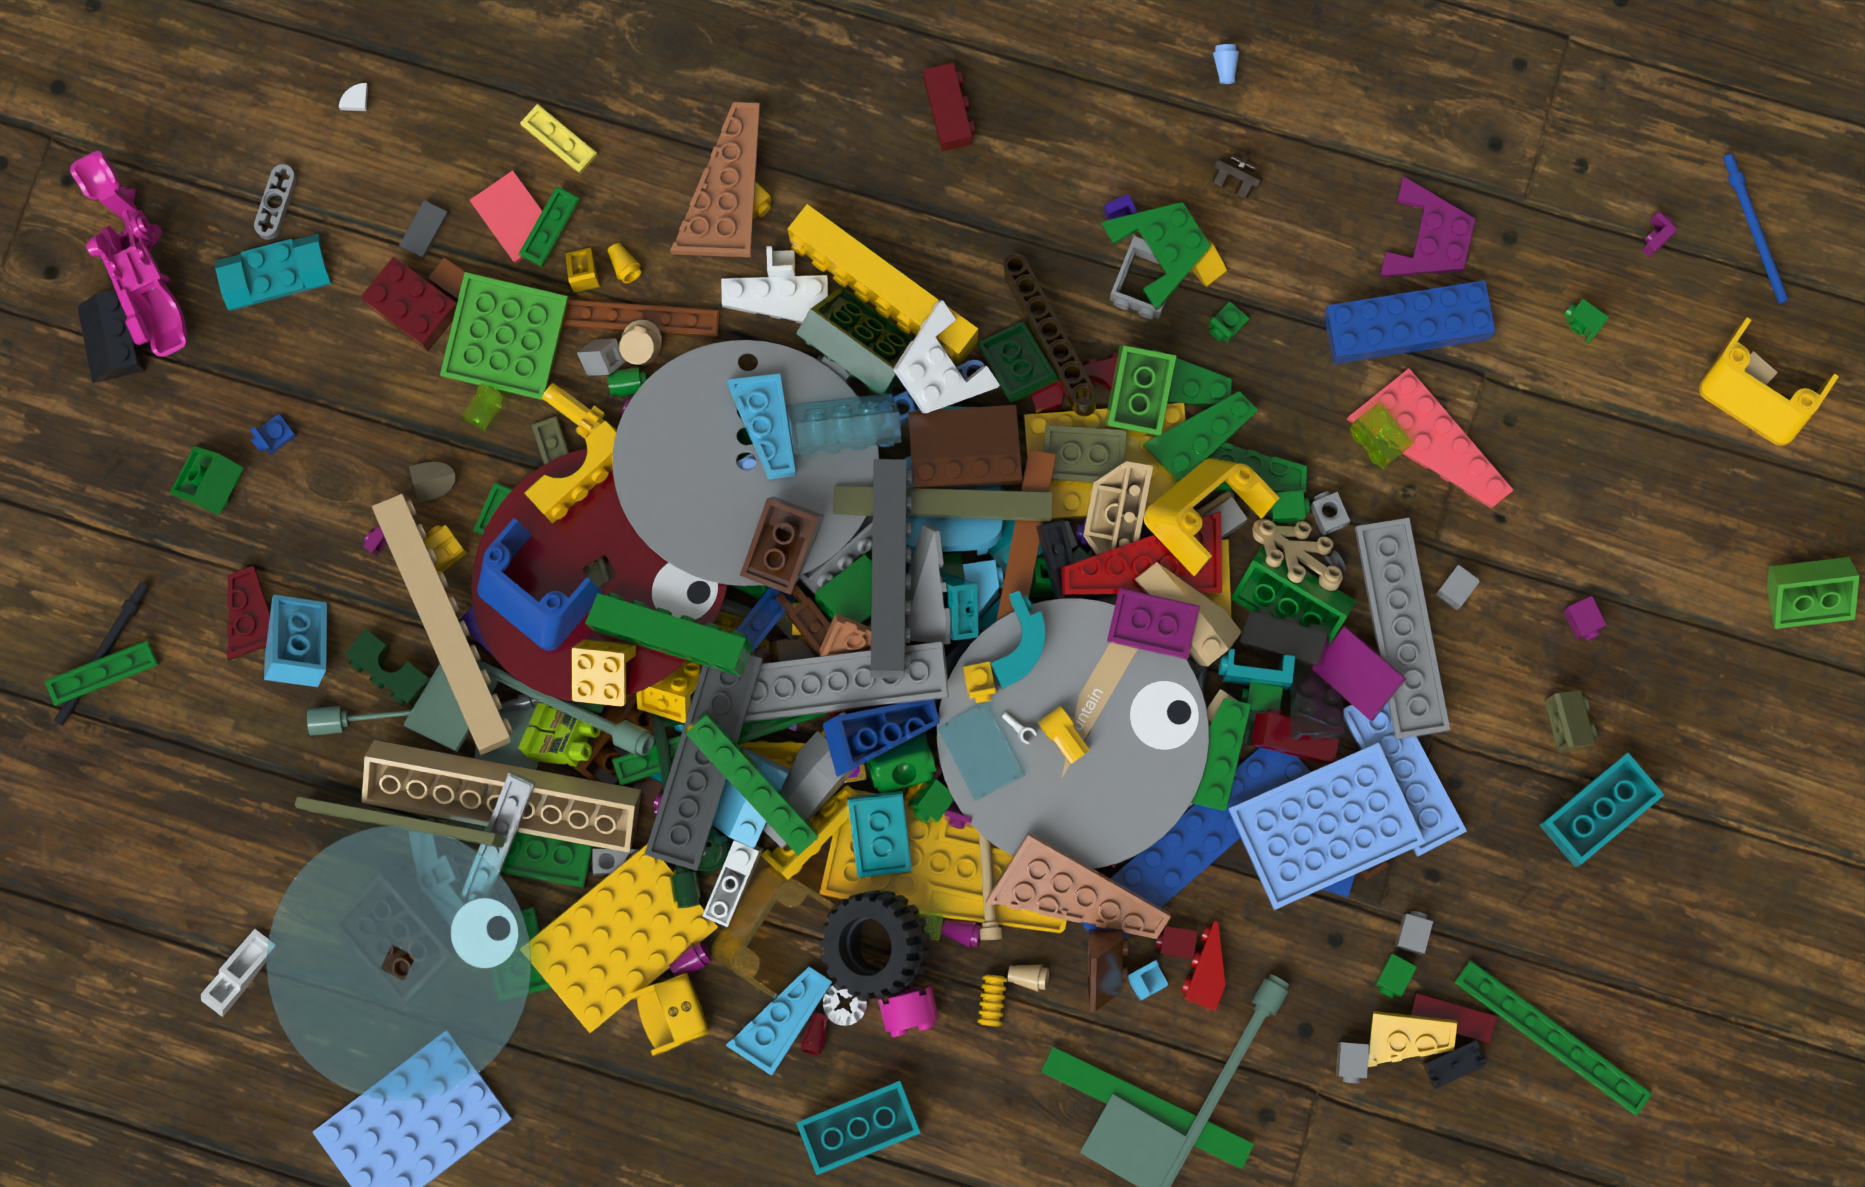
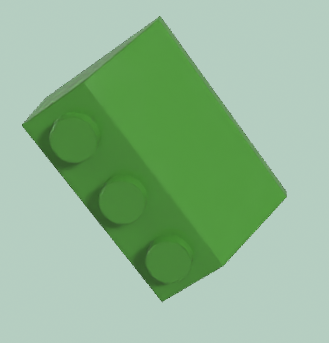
[1767,557,1860,629]

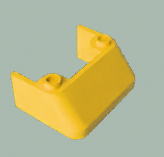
[1699,317,1839,446]
[1143,458,1280,576]

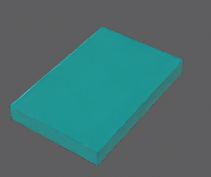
[847,791,912,878]

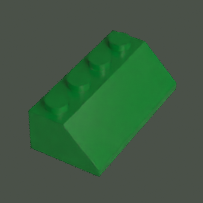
[1231,545,1356,654]

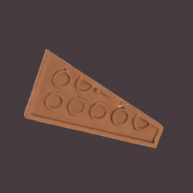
[670,102,760,257]

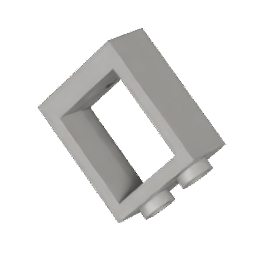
[1110,236,1167,319]

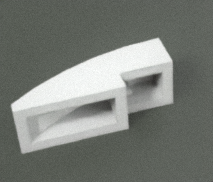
[201,929,276,1017]

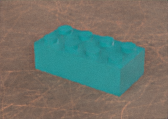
[1539,753,1664,867]
[796,1081,921,1176]

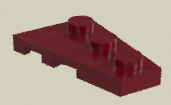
[227,566,270,660]

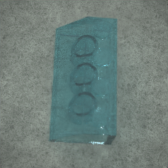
[785,393,901,456]

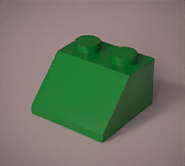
[169,446,244,515]

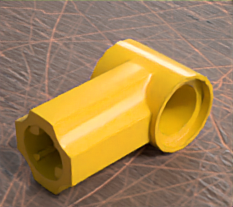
[1038,706,1090,764]

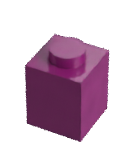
[1563,596,1606,641]

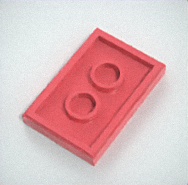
[470,170,542,264]

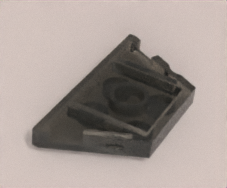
[1290,658,1344,739]

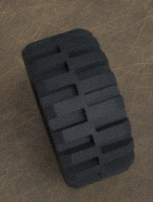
[820,890,930,999]

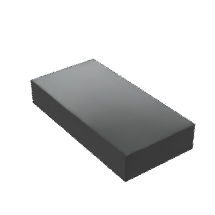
[399,200,449,260]

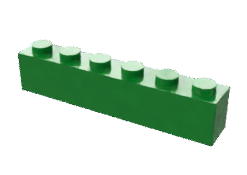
[585,592,753,677]
[685,710,819,855]

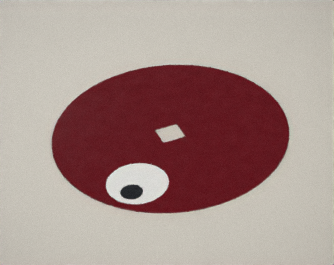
[472,448,727,702]

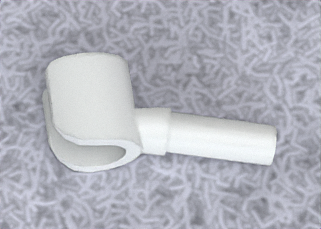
[1002,712,1036,744]

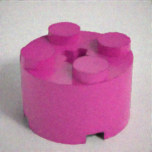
[878,985,939,1037]

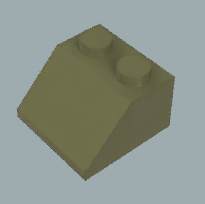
[1544,690,1597,754]

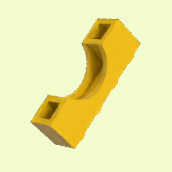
[525,421,616,524]

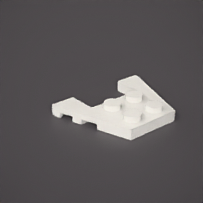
[893,300,1000,413]

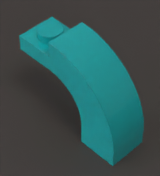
[990,591,1045,690]

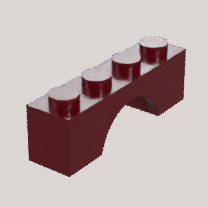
[1029,352,1118,414]

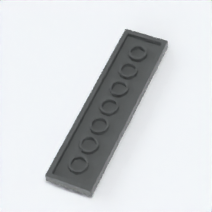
[644,655,764,871]

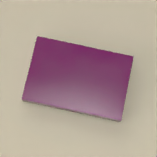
[1107,588,1200,660]
[1311,626,1407,721]

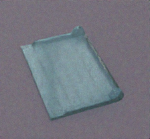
[937,702,1025,801]

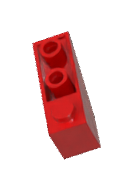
[1180,921,1226,1012]

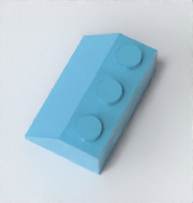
[713,747,790,848]

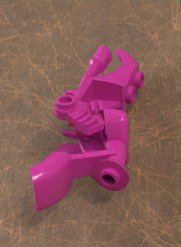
[70,151,188,357]

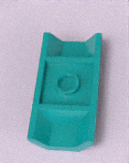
[215,233,332,311]

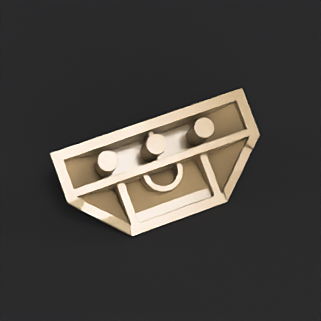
[1083,461,1153,555]

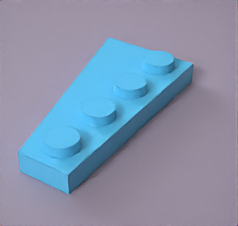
[726,967,832,1076]

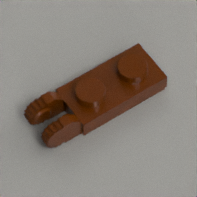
[775,585,830,657]

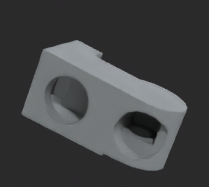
[592,849,639,876]

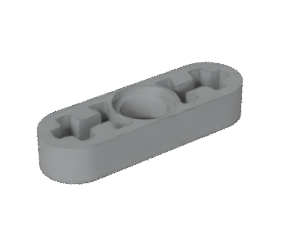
[254,164,297,240]

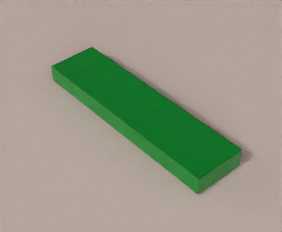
[44,640,158,706]

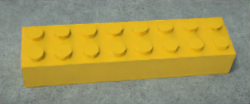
[788,204,978,366]

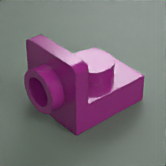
[1642,211,1677,258]

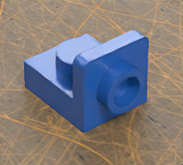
[250,414,297,455]

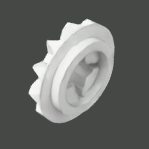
[823,983,867,1026]

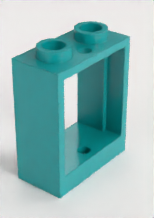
[940,573,978,640]

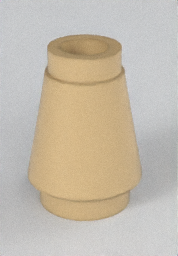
[1008,965,1049,992]

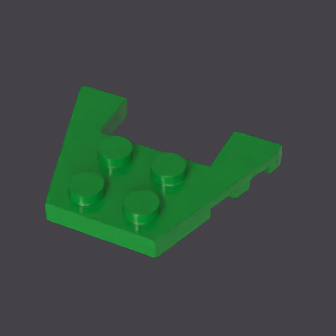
[1101,202,1211,311]

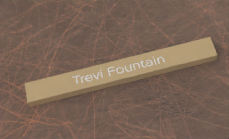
[1061,643,1138,779]

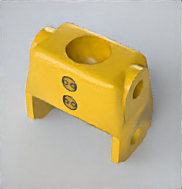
[630,973,710,1056]

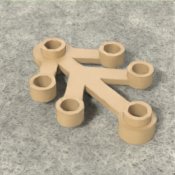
[1252,519,1343,591]

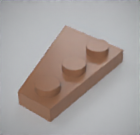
[819,613,906,657]

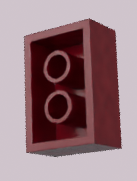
[360,256,457,352]

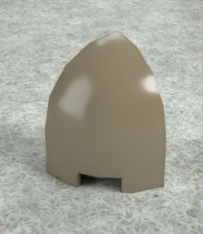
[409,461,455,503]

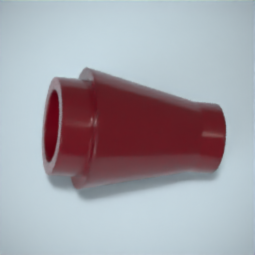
[799,1013,829,1056]

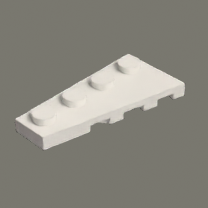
[721,275,828,324]

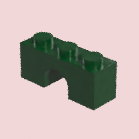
[345,629,430,707]

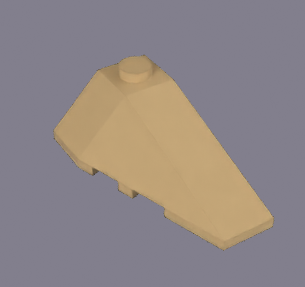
[1135,562,1241,666]

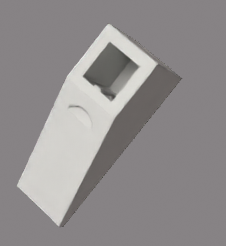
[703,840,763,927]

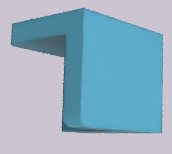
[1127,960,1168,1001]

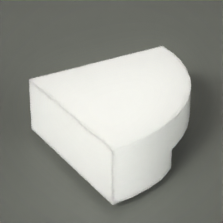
[339,83,368,111]

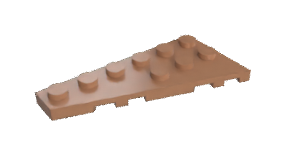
[986,832,1171,939]

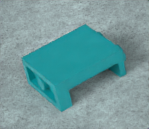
[1218,648,1295,691]

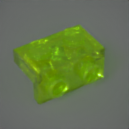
[1350,402,1414,469]

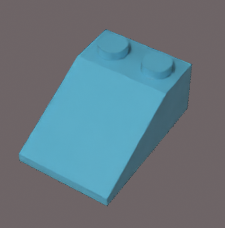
[264,595,327,687]

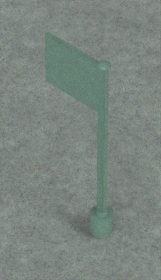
[403,660,655,756]
[1080,974,1289,1187]

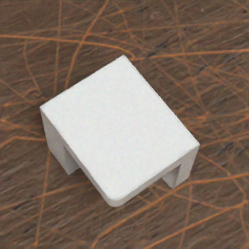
[767,246,795,277]

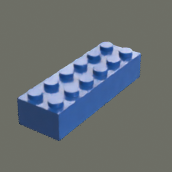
[1324,280,1495,365]

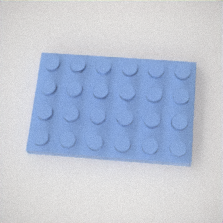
[1228,743,1425,910]
[313,1030,513,1187]

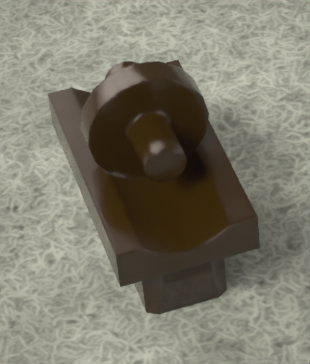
[1213,151,1262,198]

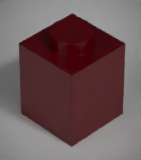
[1155,926,1198,960]

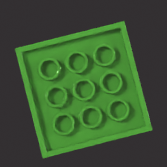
[440,272,569,401]

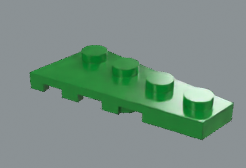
[1209,442,1307,495]

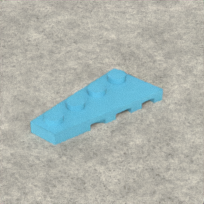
[727,373,795,480]

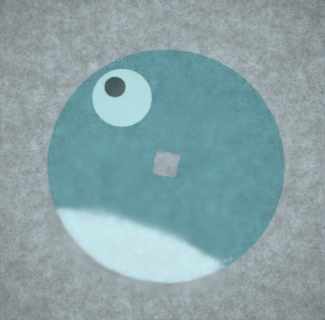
[267,826,531,1101]

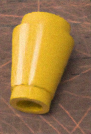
[607,243,641,283]

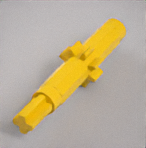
[542,383,617,438]

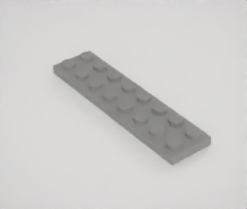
[1355,518,1450,740]
[744,642,949,723]

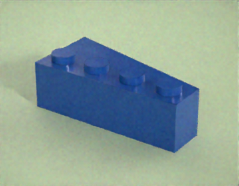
[823,700,940,777]

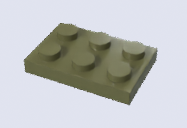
[1044,425,1126,483]

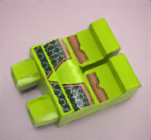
[518,703,601,767]

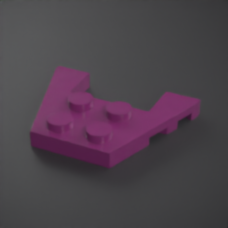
[1380,177,1475,278]

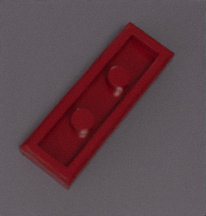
[1410,993,1497,1044]

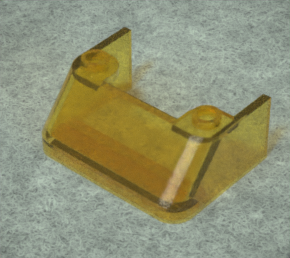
[711,867,836,999]

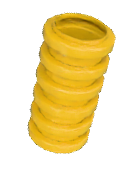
[978,974,1007,1027]

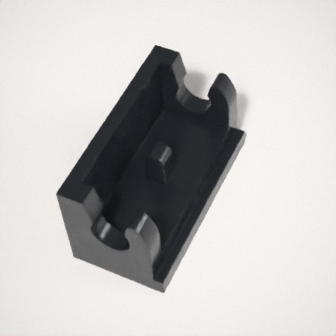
[1422,1040,1486,1089]

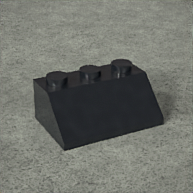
[77,290,145,383]

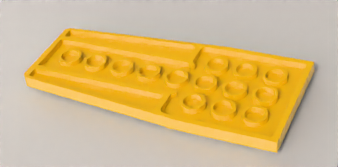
[820,789,1067,933]

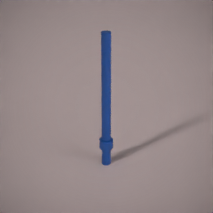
[1723,154,1789,304]

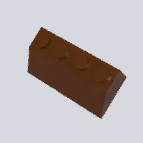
[567,693,667,786]

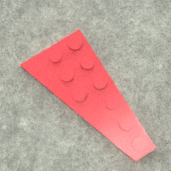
[1347,368,1513,509]

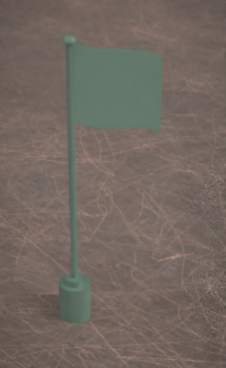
[307,701,550,770]

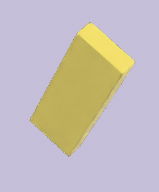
[520,104,597,174]

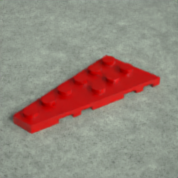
[1062,511,1222,595]

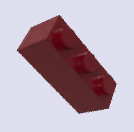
[923,63,976,152]
[1251,709,1340,763]

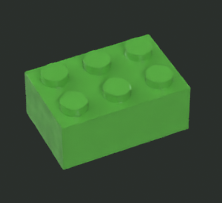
[1104,345,1176,436]

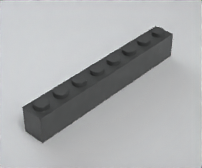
[870,459,912,678]

